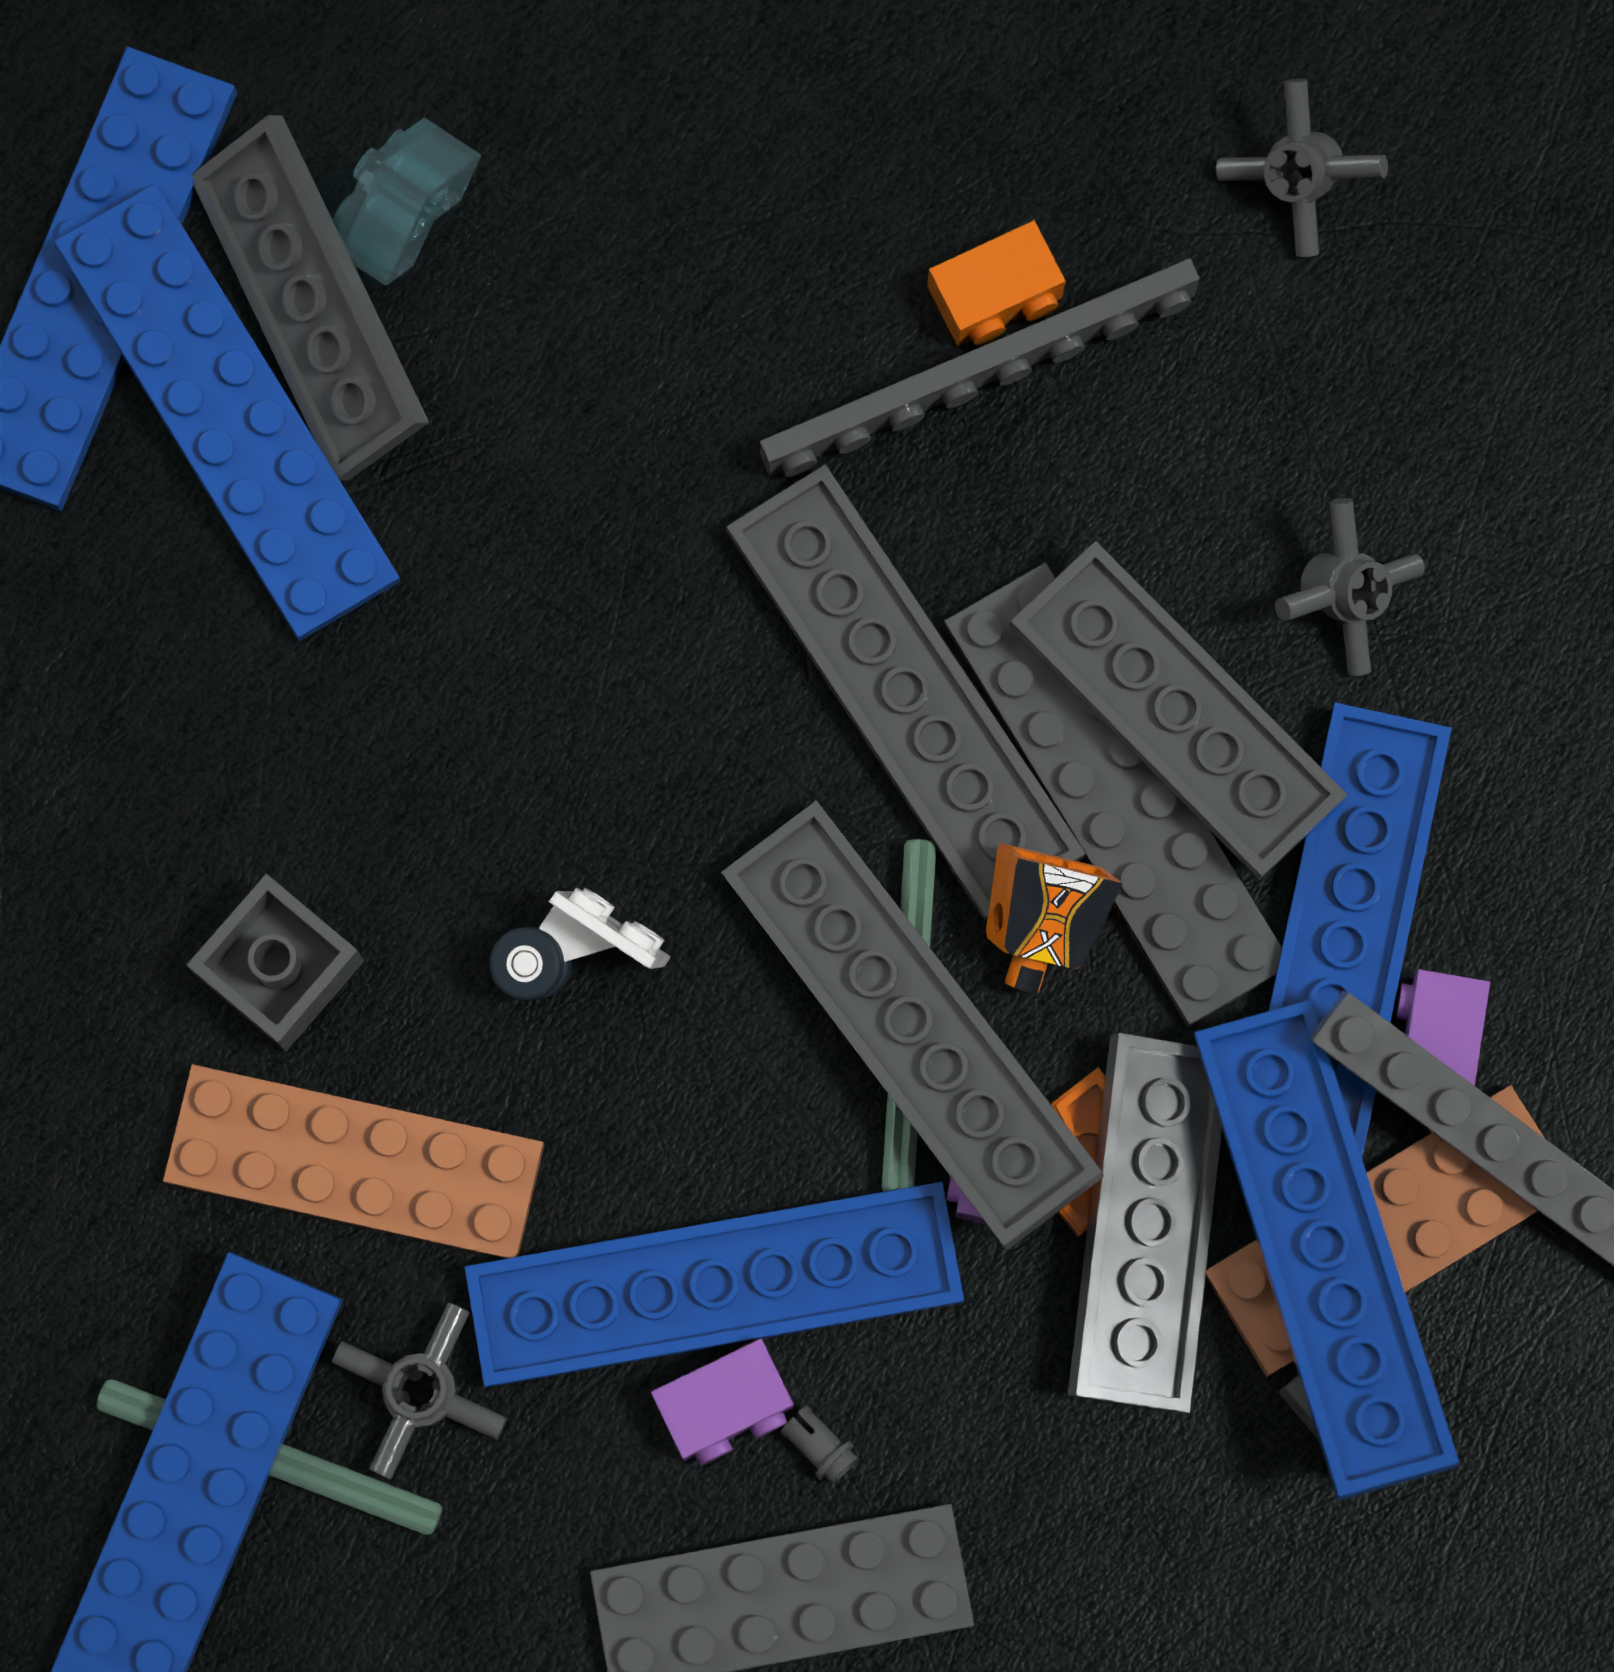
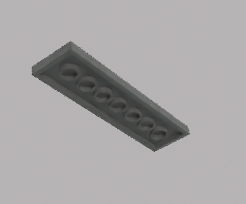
[726,464,1086,921]
[944,562,1292,1027]
[721,800,1104,1250]

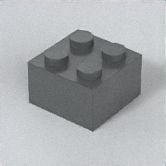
[187,874,364,1052]

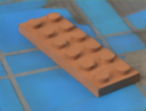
[163,1064,544,1259]
[1205,1085,1544,1377]

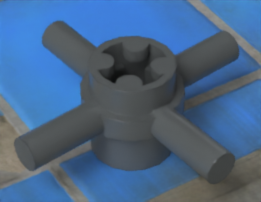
[1216,79,1388,257]
[1275,498,1425,676]
[332,1302,507,1479]

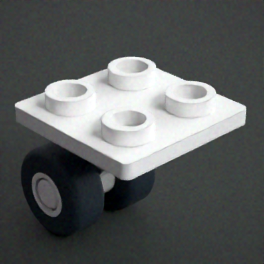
[490,888,670,1000]

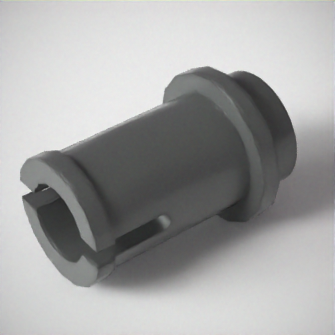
[780,1405,858,1484]

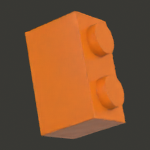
[928,221,1065,347]

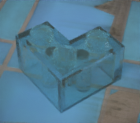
[333,117,481,286]

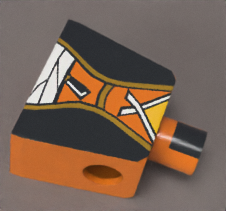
[986,843,1122,993]

